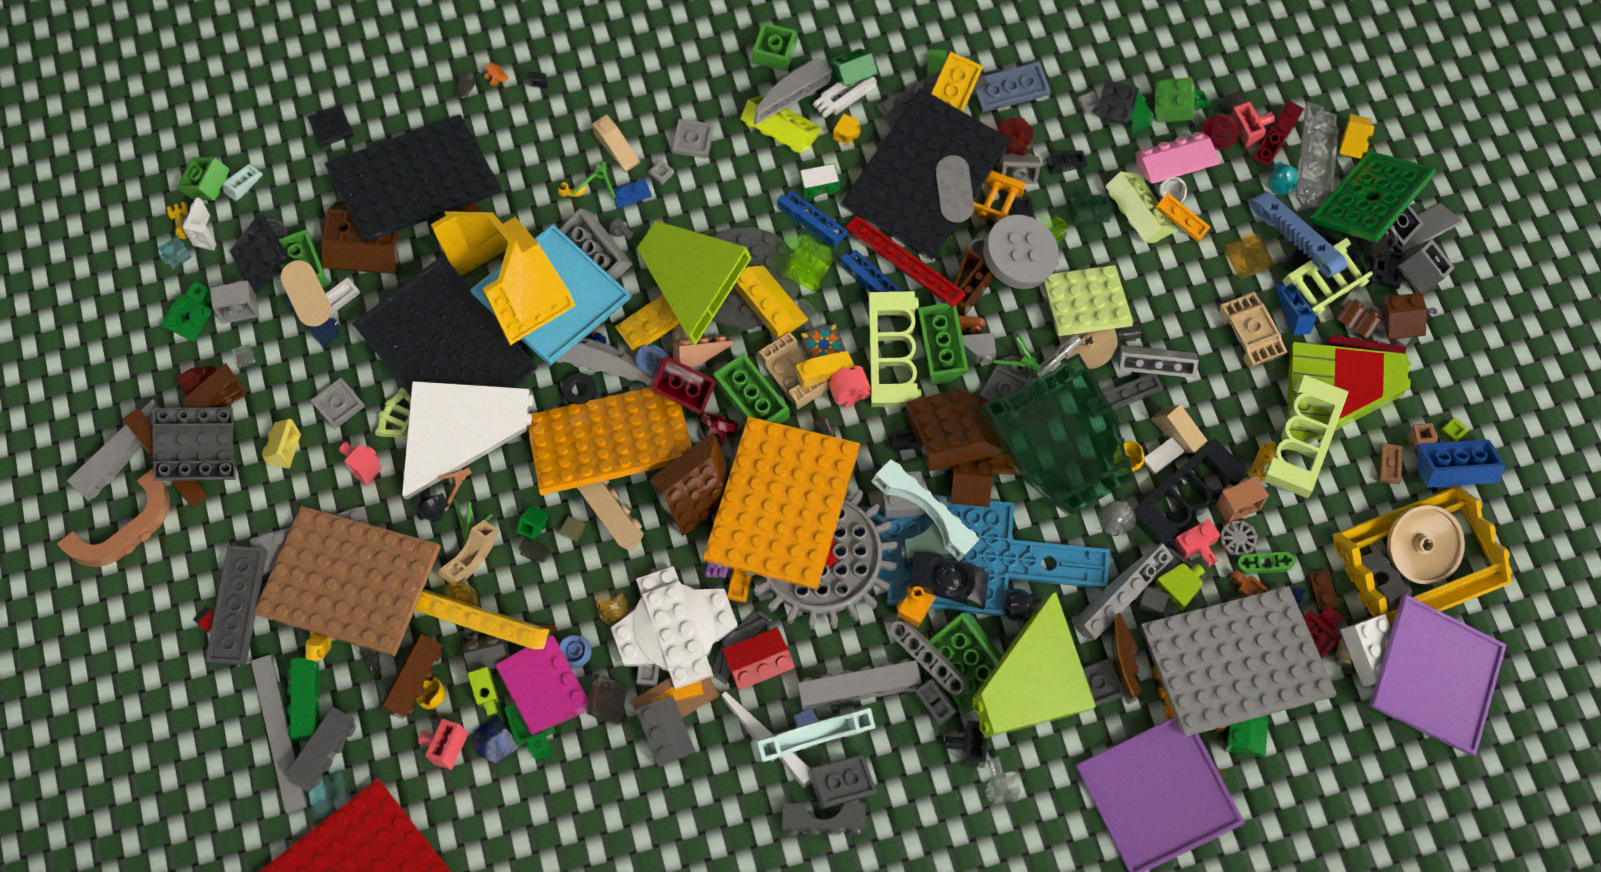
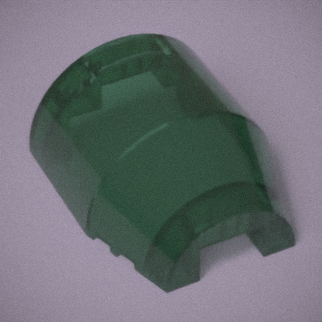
[980,353,1134,517]

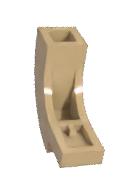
[438,520,498,586]

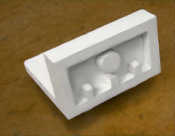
[183,197,217,251]

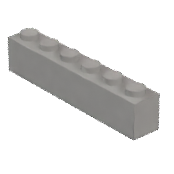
[798,659,922,711]

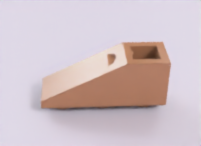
[673,335,733,367]

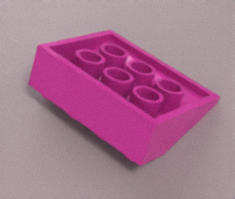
[495,635,590,735]

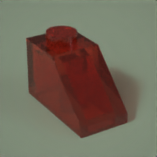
[175,366,216,396]

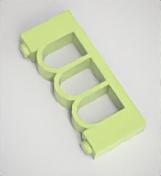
[869,291,921,407]
[1262,375,1348,498]

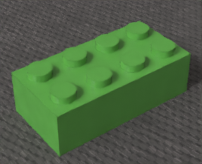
[713,353,790,424]

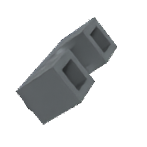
[1361,550,1412,613]

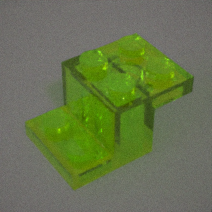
[784,234,832,293]

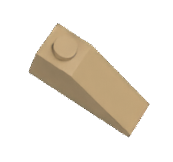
[592,115,640,172]

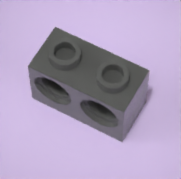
[915,679,959,724]

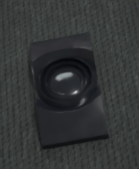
[909,551,989,610]

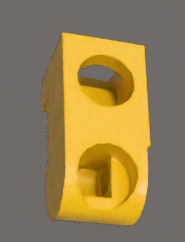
[306,632,332,661]

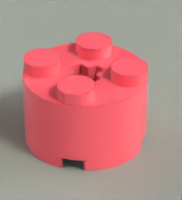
[827,366,872,408]

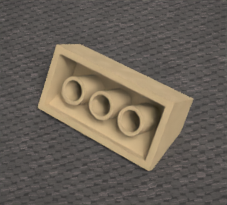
[577,480,644,552]

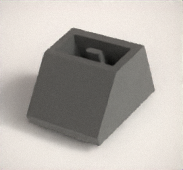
[1397,239,1455,294]
[463,631,508,673]

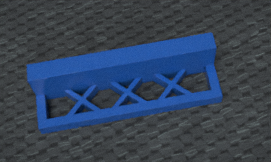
[777,191,848,249]
[840,250,903,292]

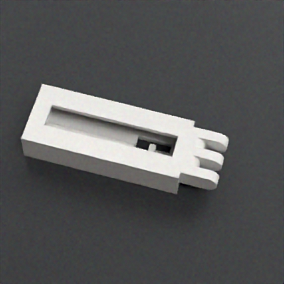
[813,77,877,117]

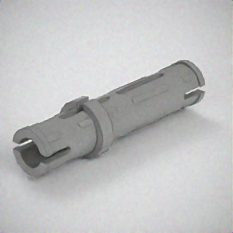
[1032,334,1082,380]

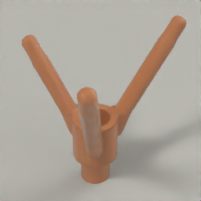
[438,467,471,511]

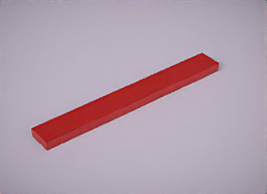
[845,215,966,308]

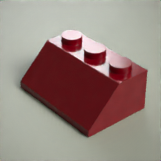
[650,356,716,415]

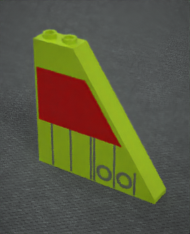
[1286,342,1411,454]

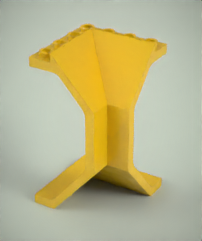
[431,212,576,345]

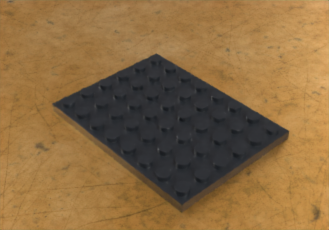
[840,88,1012,260]
[324,114,502,244]
[352,255,538,395]

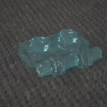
[309,772,349,821]

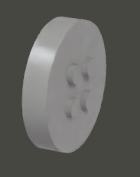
[983,215,1059,289]

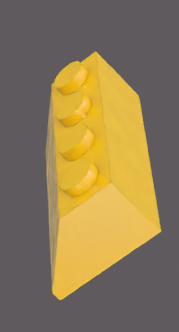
[734,265,808,340]

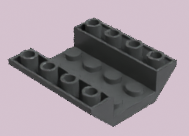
[152,408,236,481]

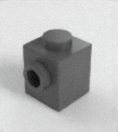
[1136,586,1169,618]

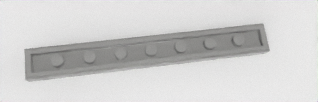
[251,655,307,814]

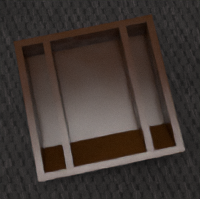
[906,388,1004,471]
[650,432,730,536]

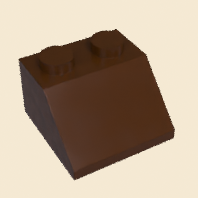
[1379,292,1427,340]
[951,461,993,507]

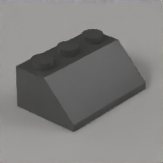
[635,696,696,768]

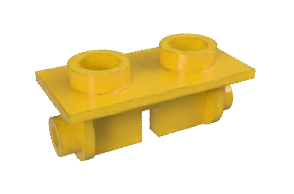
[1248,441,1277,483]

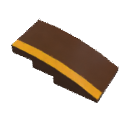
[1111,613,1141,704]

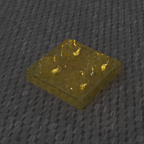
[1224,234,1275,279]

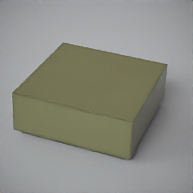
[559,516,586,542]

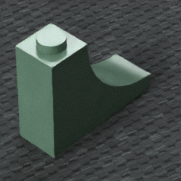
[901,497,954,564]

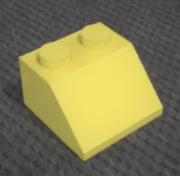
[262,419,301,469]

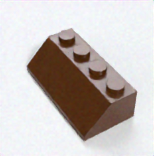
[378,634,443,719]

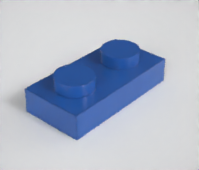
[613,179,652,208]

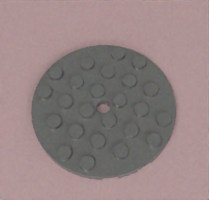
[712,227,801,330]

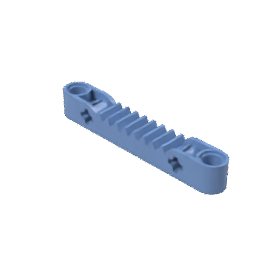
[1250,191,1347,277]

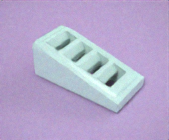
[222,164,262,201]

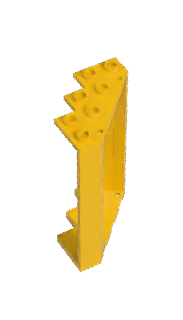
[1332,486,1512,629]

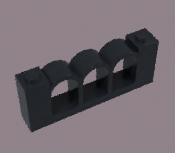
[1130,438,1248,547]

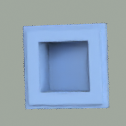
[793,708,818,727]

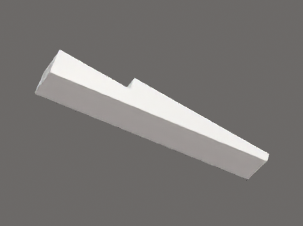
[722,692,811,789]

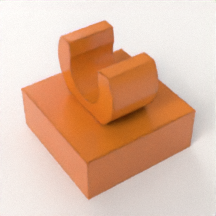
[484,62,509,86]

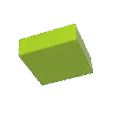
[1440,417,1469,442]

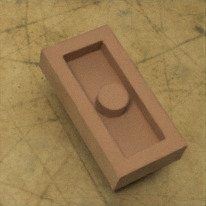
[1380,444,1403,484]

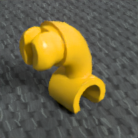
[558,182,587,197]

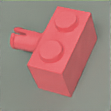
[1231,102,1275,148]
[339,442,382,485]
[1173,519,1220,567]
[418,719,469,770]

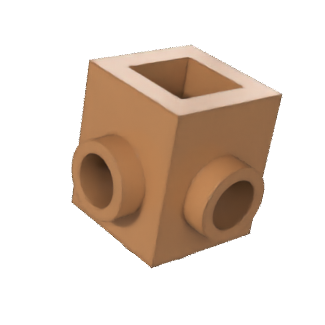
[1407,423,1438,452]

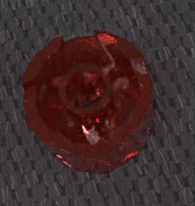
[998,117,1034,156]

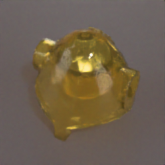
[595,591,629,624]

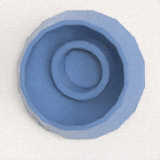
[559,634,592,669]

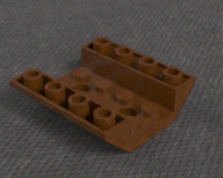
[321,202,400,274]

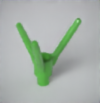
[572,161,615,198]
[993,333,1041,372]
[453,499,493,546]

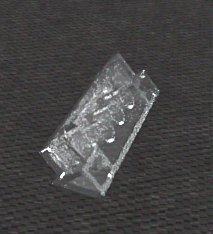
[1295,102,1339,210]

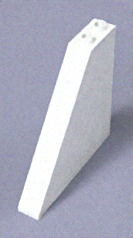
[402,382,533,499]

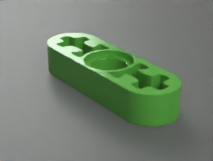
[1236,552,1295,574]

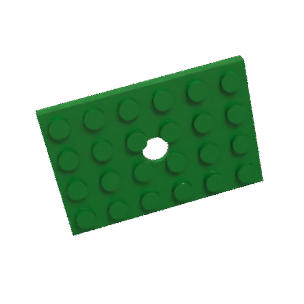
[1310,150,1436,243]

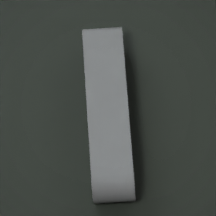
[890,621,970,695]

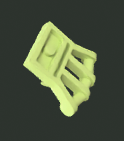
[375,387,411,441]

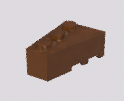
[955,247,995,316]
[181,363,247,408]

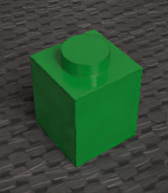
[517,506,548,540]

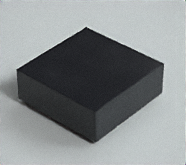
[527,72,548,88]
[1012,197,1033,216]

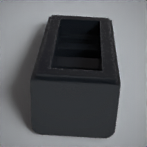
[1046,150,1088,174]

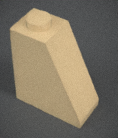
[1150,404,1207,454]

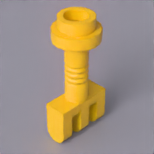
[167,201,189,239]

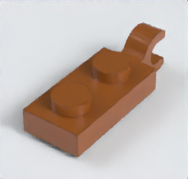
[1229,570,1270,597]

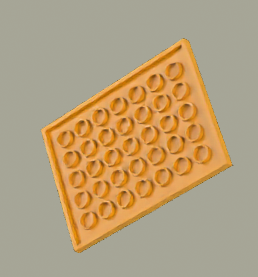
[528,387,692,496]
[703,417,860,590]

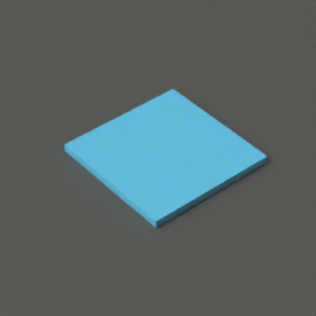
[470,224,632,366]

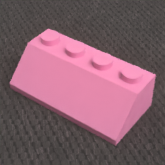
[1135,132,1220,184]

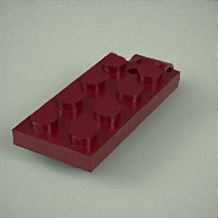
[1303,605,1345,659]

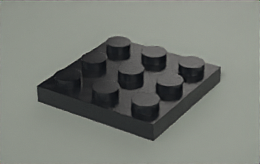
[229,214,288,293]
[1284,225,1362,294]

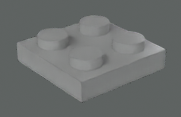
[672,119,714,159]
[310,378,365,430]

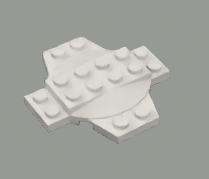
[611,566,738,690]

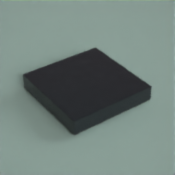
[308,104,354,148]

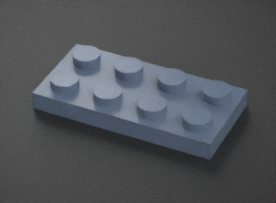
[975,62,1051,113]

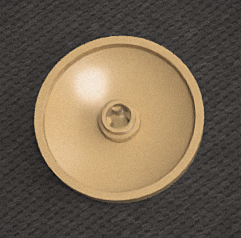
[1387,505,1465,584]

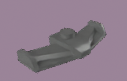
[712,611,772,685]

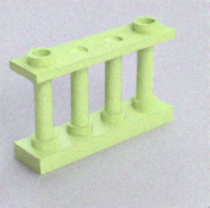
[1282,238,1373,316]

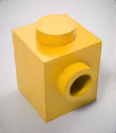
[833,114,861,146]

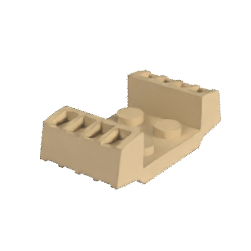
[1219,292,1287,369]
[757,332,829,410]

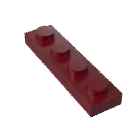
[1326,334,1406,354]

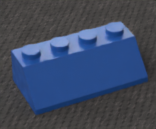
[1417,439,1506,488]

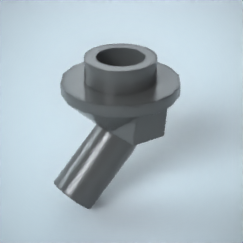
[610,219,634,239]

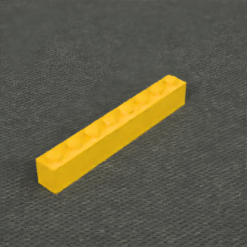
[415,589,549,649]

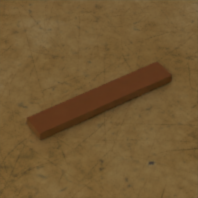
[122,408,208,508]

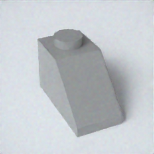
[962,333,996,364]

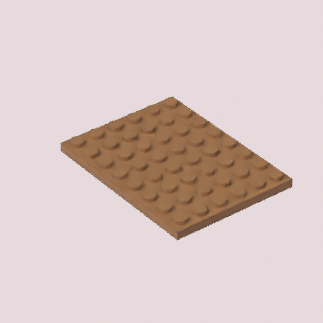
[254,506,441,657]

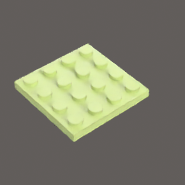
[1043,265,1133,336]

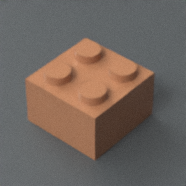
[1216,476,1269,524]

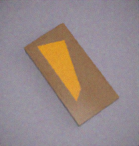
[630,678,720,718]

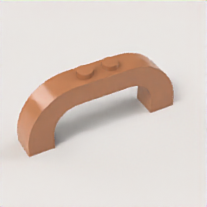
[57,468,170,567]

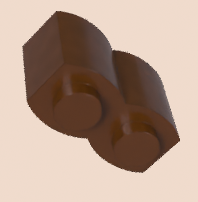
[1336,298,1382,339]

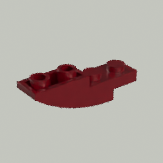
[1253,100,1305,167]

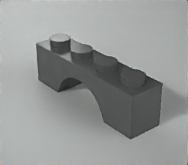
[782,803,866,836]

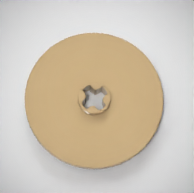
[1061,329,1118,369]

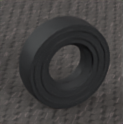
[562,373,597,405]

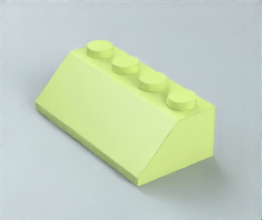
[1106,172,1178,243]

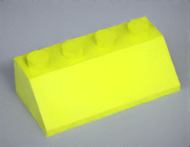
[741,95,823,153]

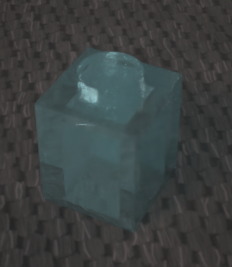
[158,236,192,269]

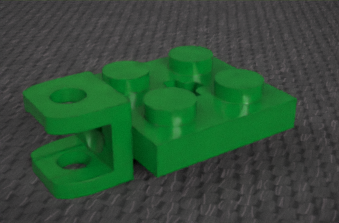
[160,282,213,343]
[504,704,556,760]

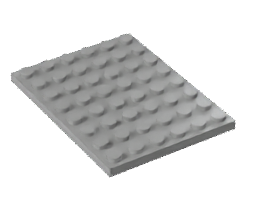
[1140,586,1337,737]

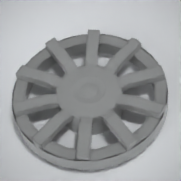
[1220,521,1258,556]

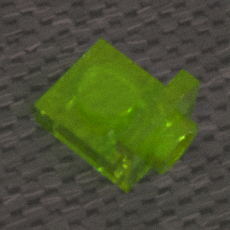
[1050,215,1068,243]

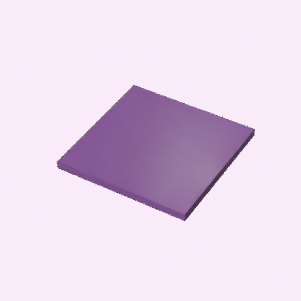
[1369,594,1506,756]
[1076,716,1245,872]

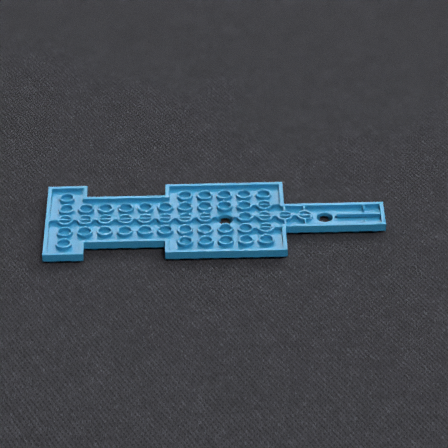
[769,495,1110,617]

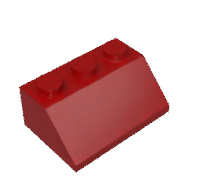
[722,627,795,690]

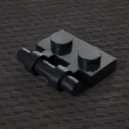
[1367,248,1406,290]

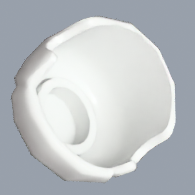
[1159,177,1187,203]

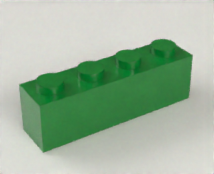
[287,657,320,742]

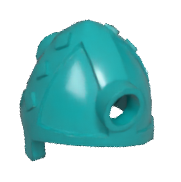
[1268,161,1299,195]

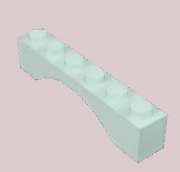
[871,459,979,561]
[751,708,876,762]

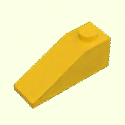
[795,351,855,390]

